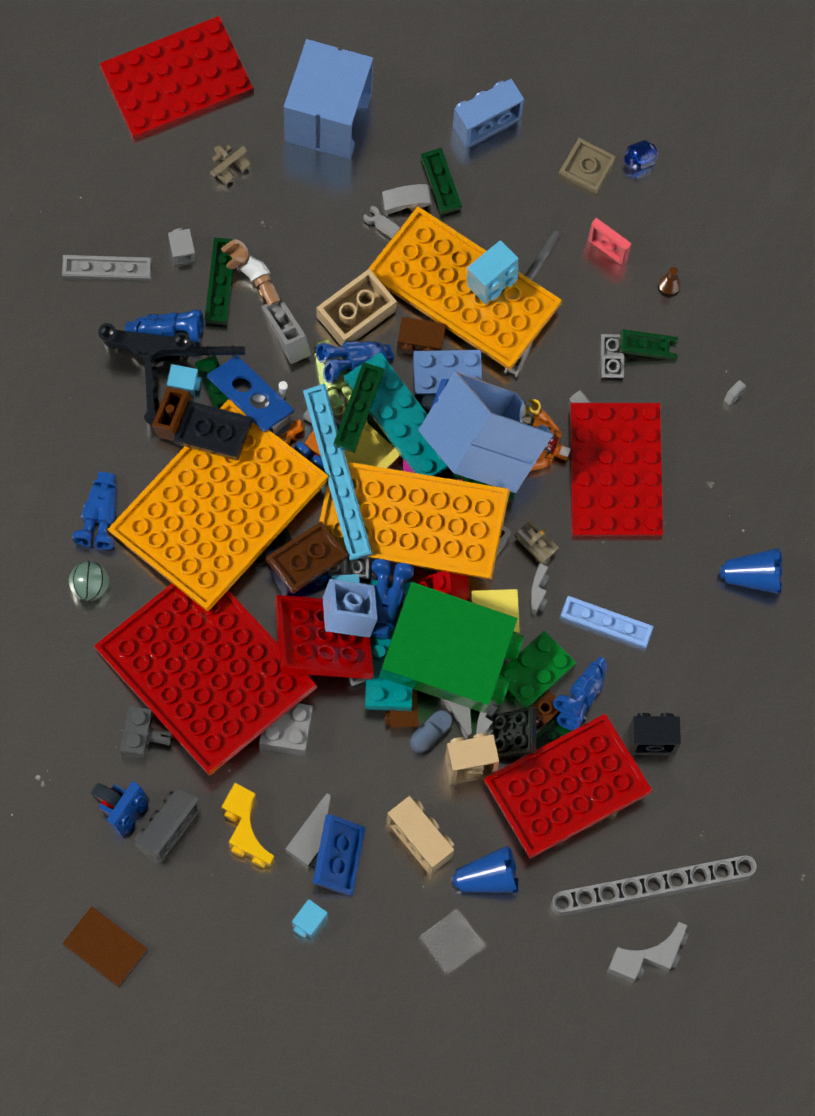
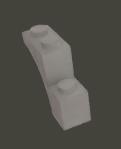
[607,922,689,983]

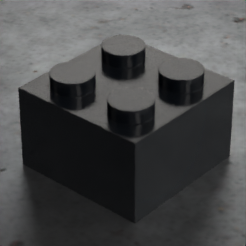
[629,713,681,754]

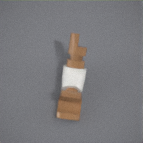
[221,239,281,305]

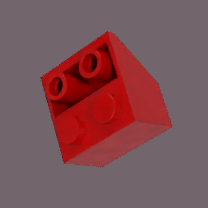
[416,571,470,602]

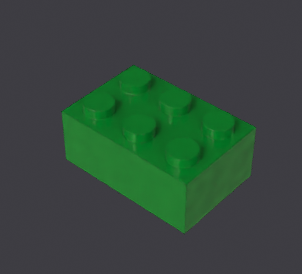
[499,630,576,709]

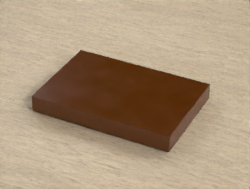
[266,521,349,594]
[62,906,148,987]

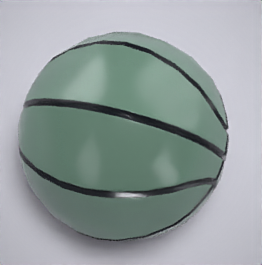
[69,561,109,601]

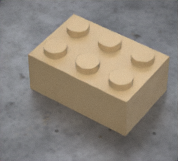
[316,269,397,347]
[445,733,499,786]
[387,796,454,876]

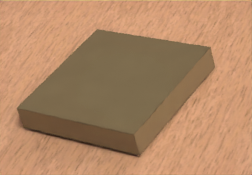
[558,138,617,195]

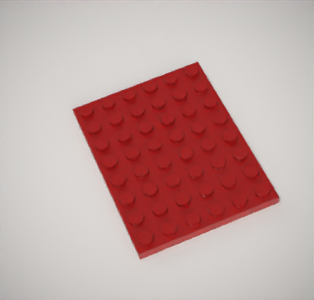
[94,583,317,776]

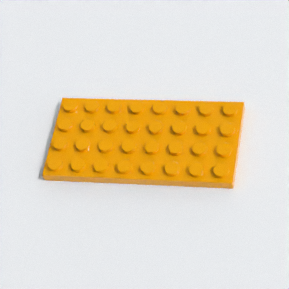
[368,207,562,370]
[319,462,510,580]

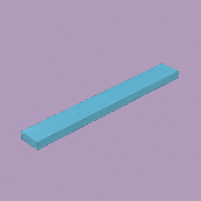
[303,384,373,561]

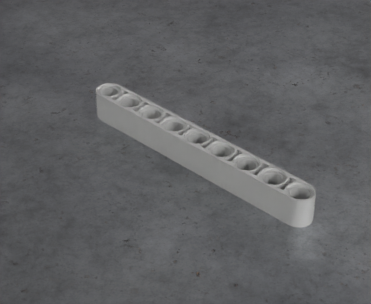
[551,856,757,916]

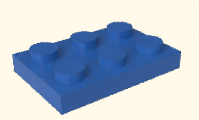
[313,815,366,895]

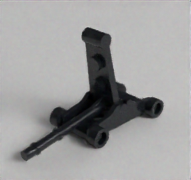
[98,323,246,426]

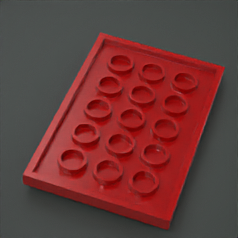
[99,16,254,140]
[570,403,663,537]
[484,713,652,859]

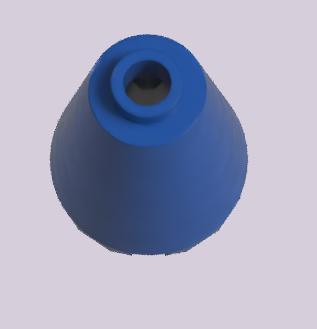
[721,548,783,594]
[453,846,519,893]

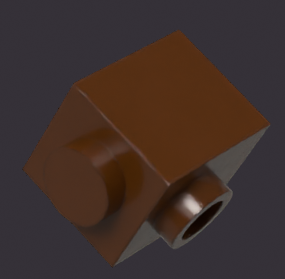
[530,690,560,728]

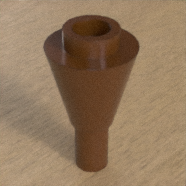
[659,267,681,295]

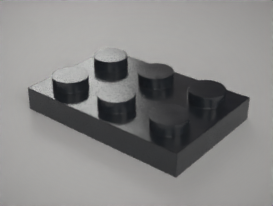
[173,401,253,461]

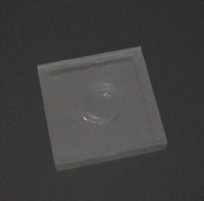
[419,909,485,975]

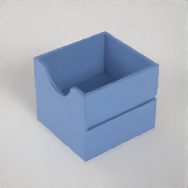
[284,39,373,159]
[418,371,553,493]

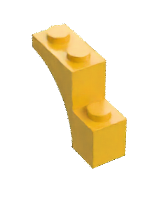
[221,783,275,868]

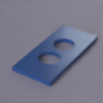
[207,355,294,432]

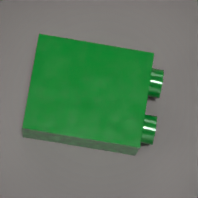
[379,582,525,713]

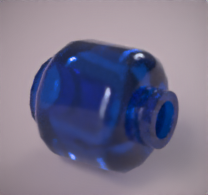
[624,140,658,172]

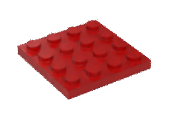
[275,595,374,679]

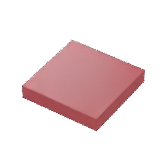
[588,218,632,266]

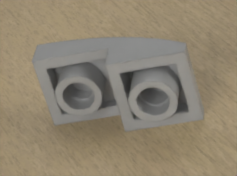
[382,184,432,214]
[600,334,624,378]
[324,556,373,578]
[530,563,549,616]
[475,701,498,735]

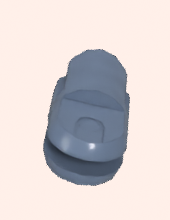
[410,710,453,753]

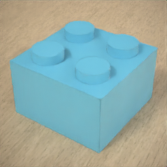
[467,240,518,304]

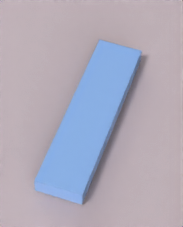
[560,596,654,649]

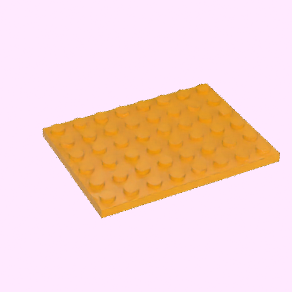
[107,399,329,612]

